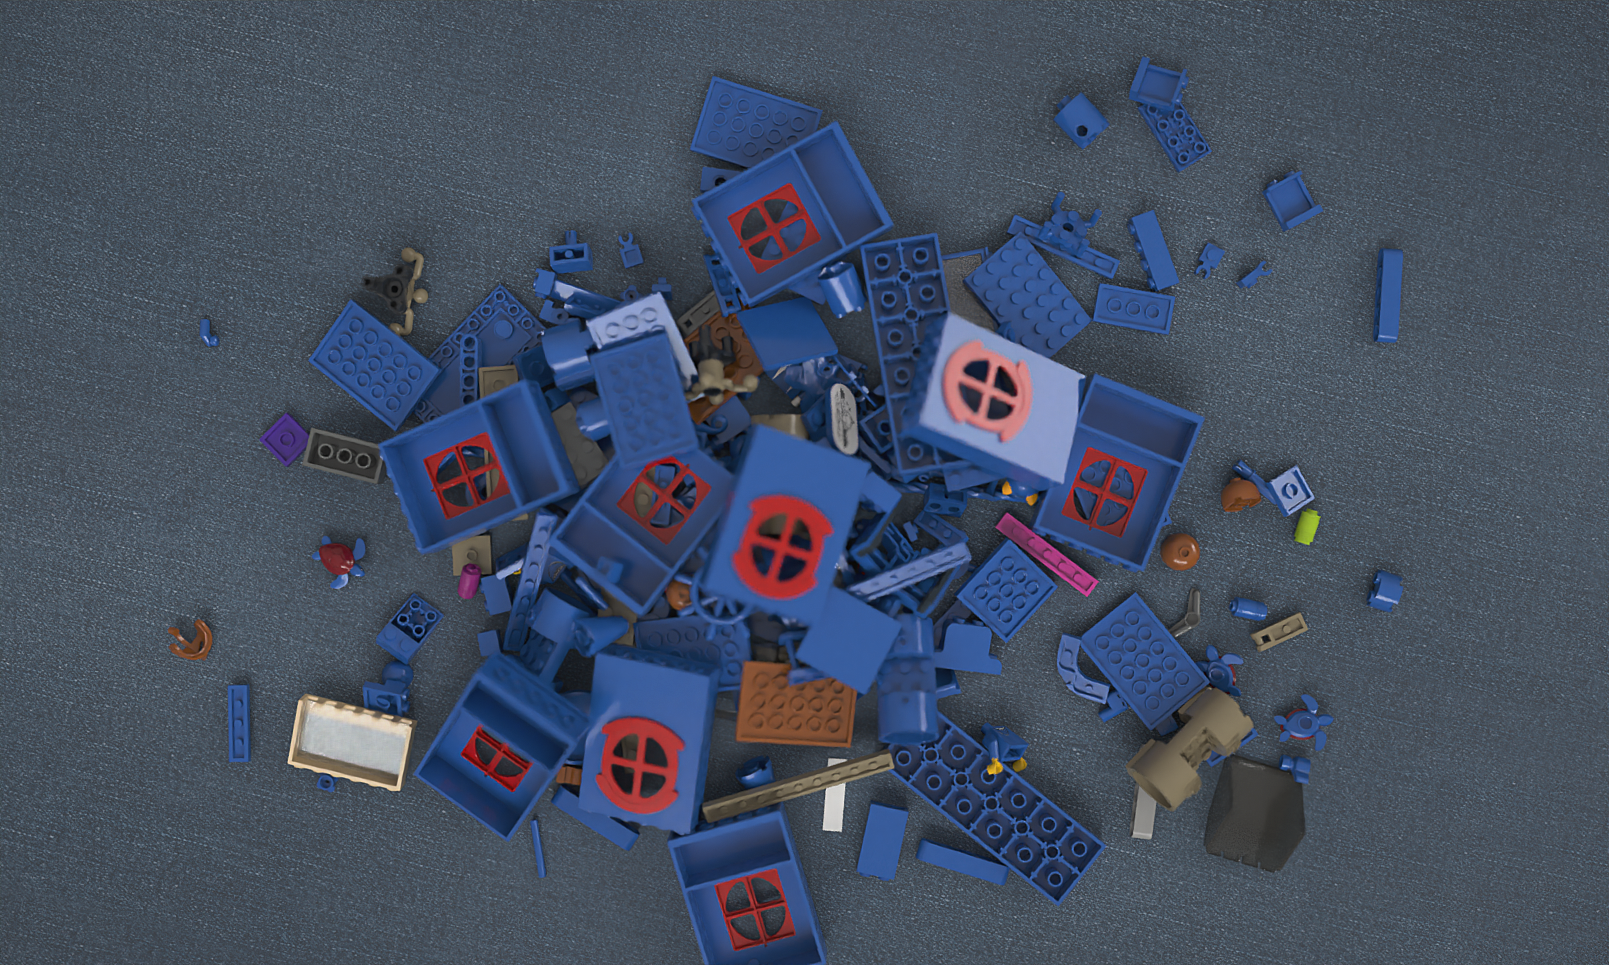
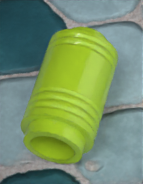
[1294,508,1321,545]

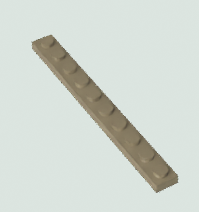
[702,749,894,823]

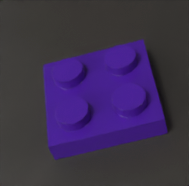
[259,413,310,467]

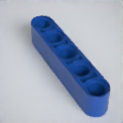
[1373,248,1403,343]
[459,334,482,408]
[551,784,640,851]
[915,838,1010,885]

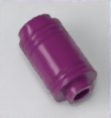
[457,563,482,599]

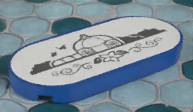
[825,383,859,456]

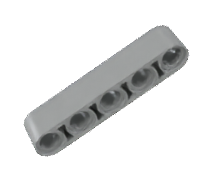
[1130,744,1156,840]

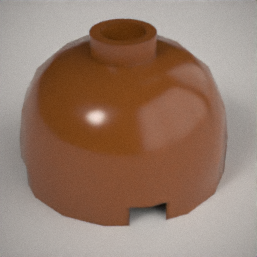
[1221,478,1261,512]
[1160,533,1200,571]
[666,573,705,611]

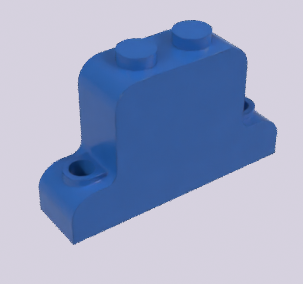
[934,617,1002,675]

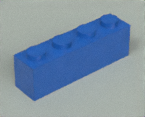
[1127,210,1179,292]

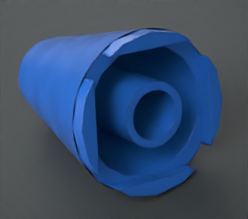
[572,615,629,657]
[735,755,776,790]

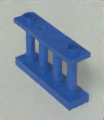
[777,629,831,686]

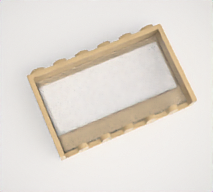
[287,694,417,791]

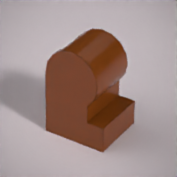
[556,763,583,785]

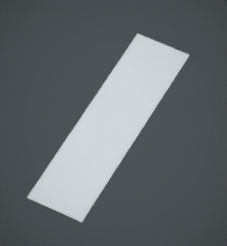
[823,758,847,832]

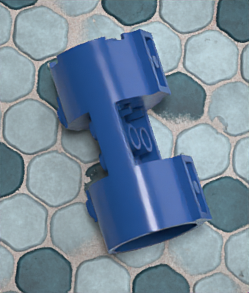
[541,300,634,392]
[505,587,598,694]
[877,614,939,746]

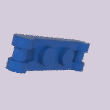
[703,253,741,318]

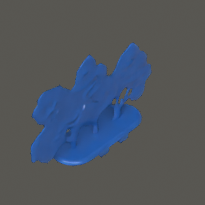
[783,354,881,437]

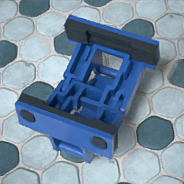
[846,498,962,619]

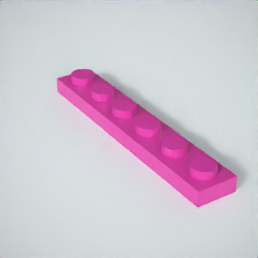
[995,512,1099,597]

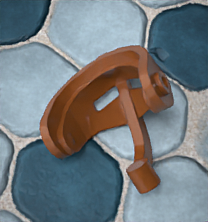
[168,619,212,661]

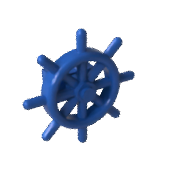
[675,545,770,641]

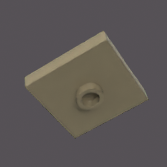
[452,535,493,576]

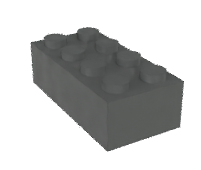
[551,402,609,490]
[302,428,387,484]

